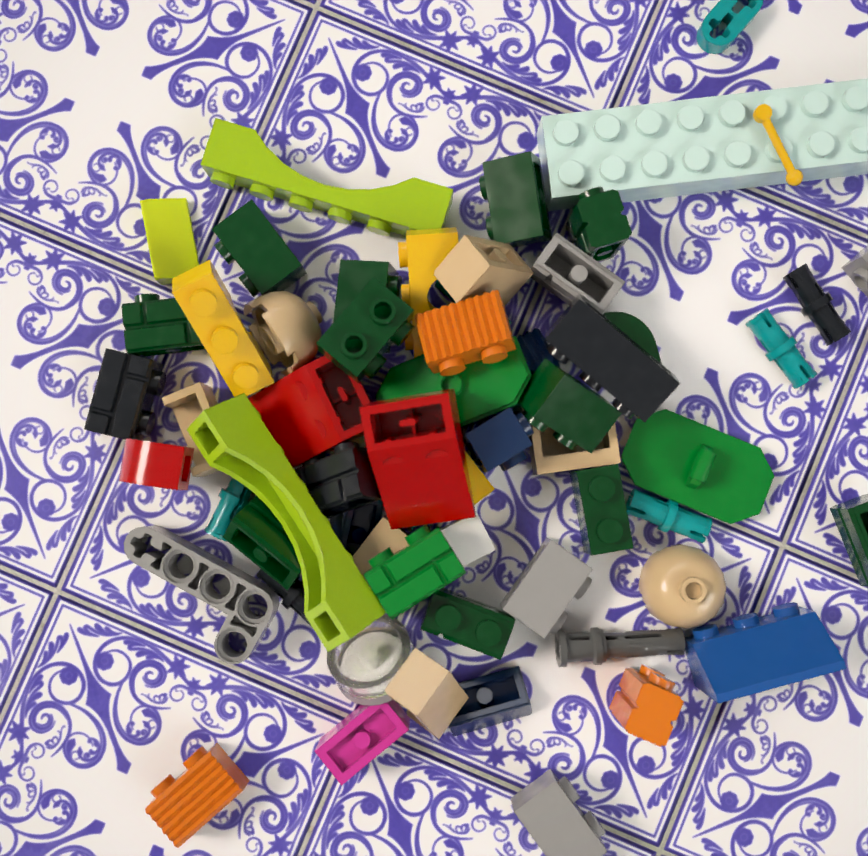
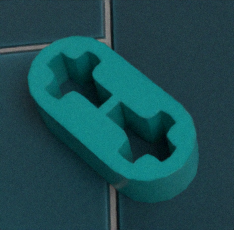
[696,0,763,54]

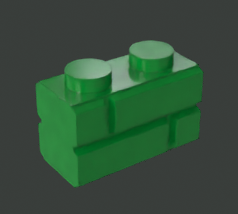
[363,524,466,620]

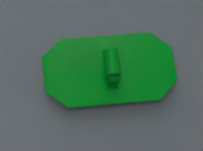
[375,336,532,427]
[621,409,774,524]

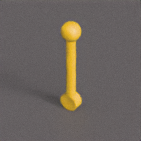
[753,104,803,186]

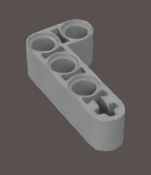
[124,525,280,664]

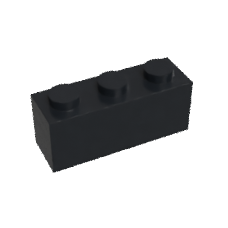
[545,295,681,423]

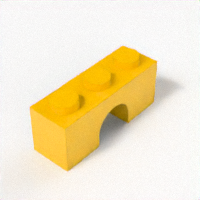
[398,227,459,358]
[172,260,274,397]

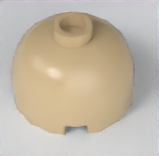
[243,291,322,376]
[638,544,726,628]

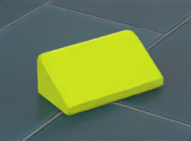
[140,198,200,285]

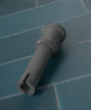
[555,627,685,667]

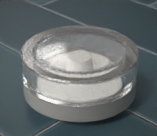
[327,614,415,706]

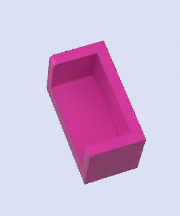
[314,700,410,786]

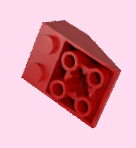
[248,356,371,469]
[359,388,476,530]

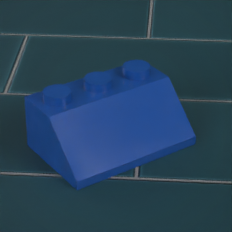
[685,602,847,704]

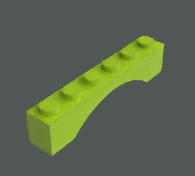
[200,118,453,240]
[186,393,386,652]

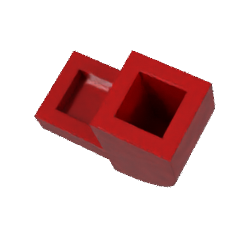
[119,438,194,490]

